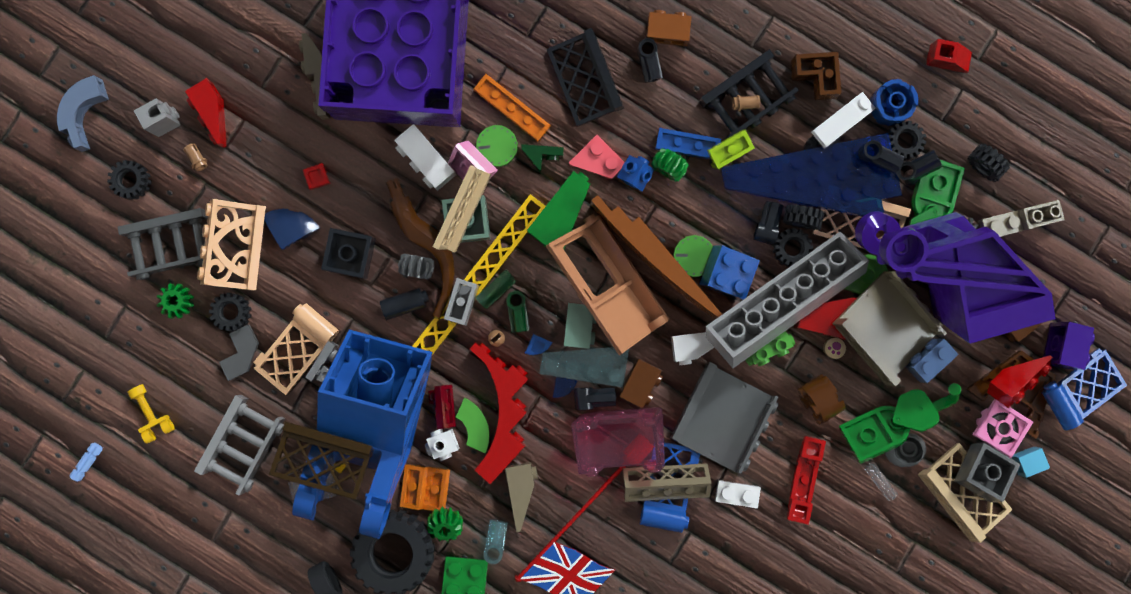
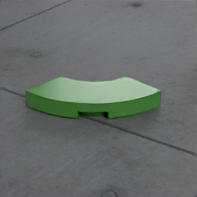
[456,398,490,454]

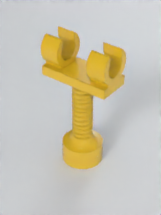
[127,384,175,444]

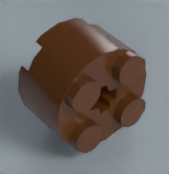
[797,374,846,425]

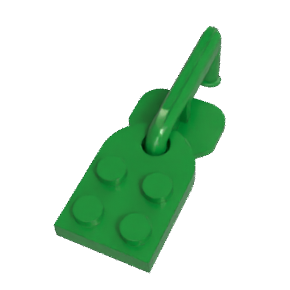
[909,160,965,225]
[839,383,961,464]
[442,556,488,594]

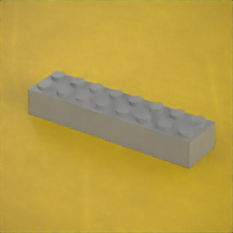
[706,232,869,368]

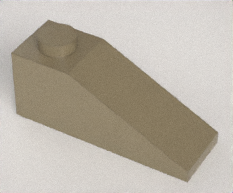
[505,462,538,532]

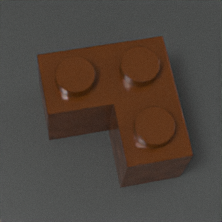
[791,52,841,100]

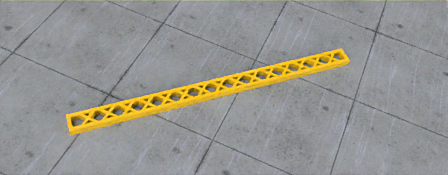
[334,194,546,473]

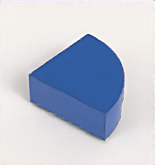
[525,334,552,355]

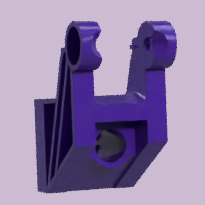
[855,211,1056,344]

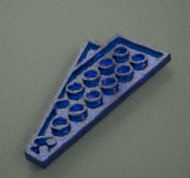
[721,133,902,217]

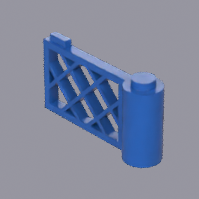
[1042,348,1127,430]
[640,441,700,533]

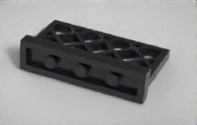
[547,28,625,127]

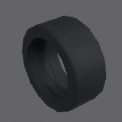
[307,561,343,594]

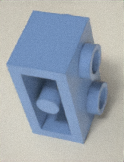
[906,338,959,383]

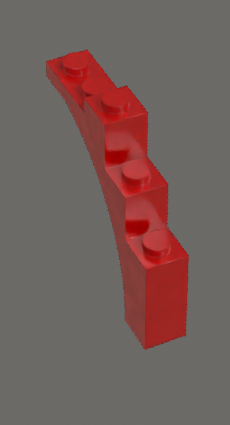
[470,343,528,484]

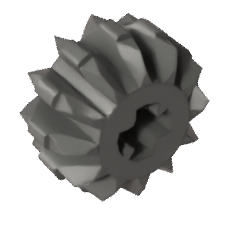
[398,254,434,279]

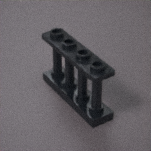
[699,49,799,139]

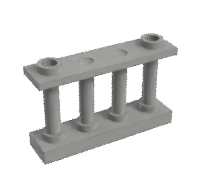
[194,395,285,495]

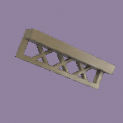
[623,464,711,502]

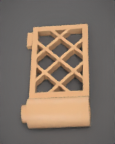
[253,303,339,395]

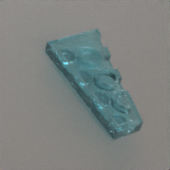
[540,347,629,387]

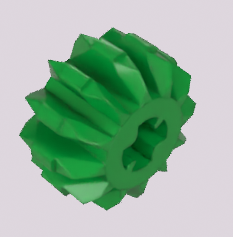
[651,148,689,181]
[156,283,194,319]
[427,506,463,543]

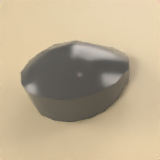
[885,433,926,467]

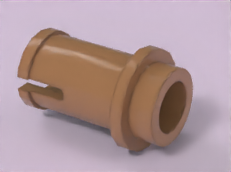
[732,95,760,112]
[183,143,208,171]

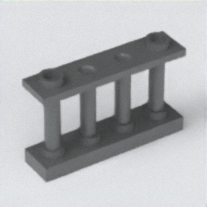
[117,208,217,280]

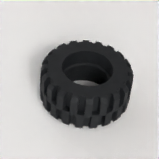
[350,510,435,594]

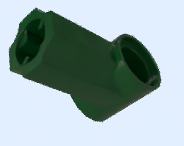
[506,291,529,333]

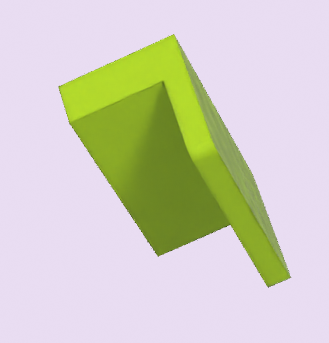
[707,129,755,169]

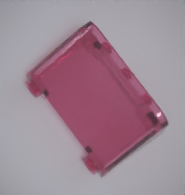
[571,407,665,477]

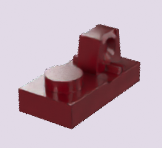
[428,385,456,429]

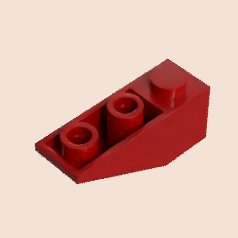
[185,78,227,148]
[987,355,1053,408]

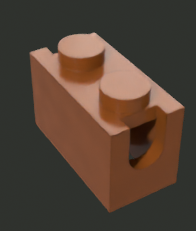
[646,10,692,46]

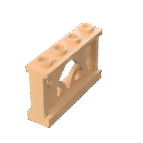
[197,199,266,290]

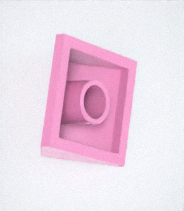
[448,141,498,180]

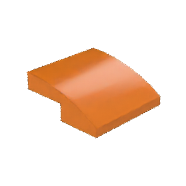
[400,464,450,511]

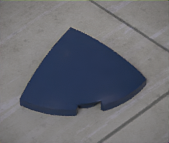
[264,209,320,250]

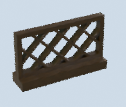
[269,421,374,500]

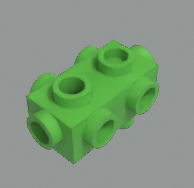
[746,331,796,366]

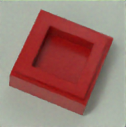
[303,163,330,190]

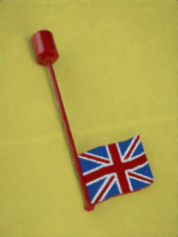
[514,433,655,594]

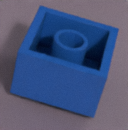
[699,245,760,300]

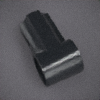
[637,38,663,83]
[858,140,904,174]
[897,150,943,185]
[753,201,784,246]
[574,387,616,410]

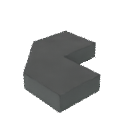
[219,325,259,381]

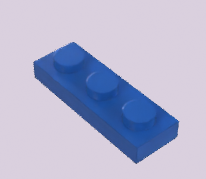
[655,128,721,160]

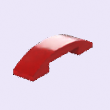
[787,436,826,525]

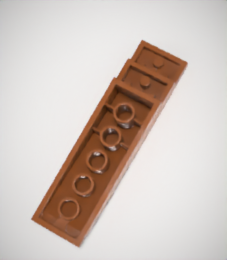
[590,195,722,319]

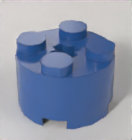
[870,79,918,126]

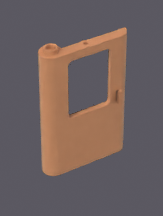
[546,214,670,355]

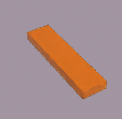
[473,74,551,142]

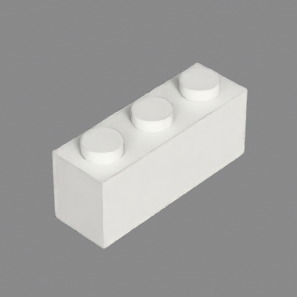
[395,124,456,191]

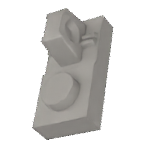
[305,341,339,383]

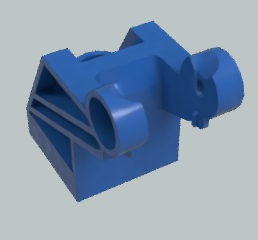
[292,329,432,539]

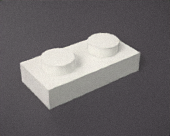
[715,480,761,508]

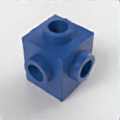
[617,155,654,192]

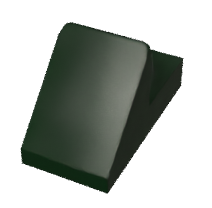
[521,144,564,174]

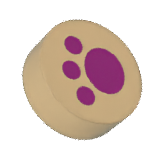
[823,338,846,359]

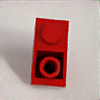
[926,39,972,73]

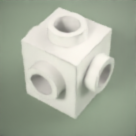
[425,429,460,461]

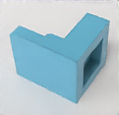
[1011,446,1050,478]

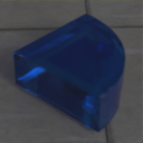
[553,376,577,398]

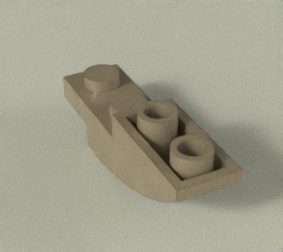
[299,33,330,120]
[978,200,1065,237]

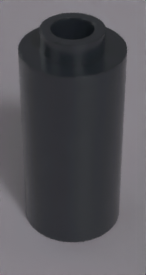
[380,287,429,321]

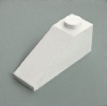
[811,92,876,149]
[671,332,714,365]

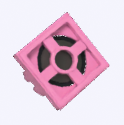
[972,399,1033,458]

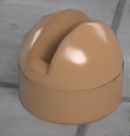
[488,330,505,347]

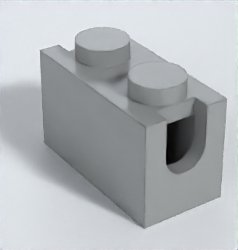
[134,98,181,137]
[444,278,479,326]

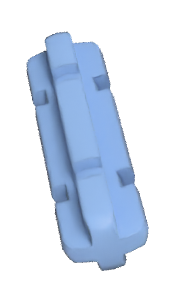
[70,443,102,482]

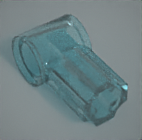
[484,519,508,564]

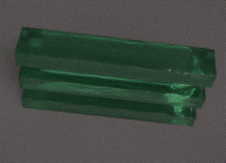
[475,270,516,309]

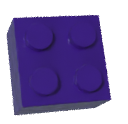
[1043,322,1095,370]

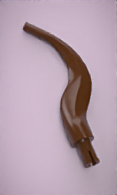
[386,178,454,319]

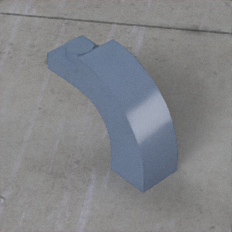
[57,75,109,152]

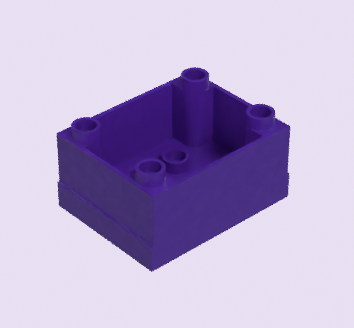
[318,0,469,127]

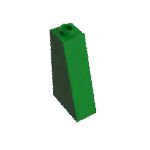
[527,171,590,250]

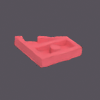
[568,135,625,180]

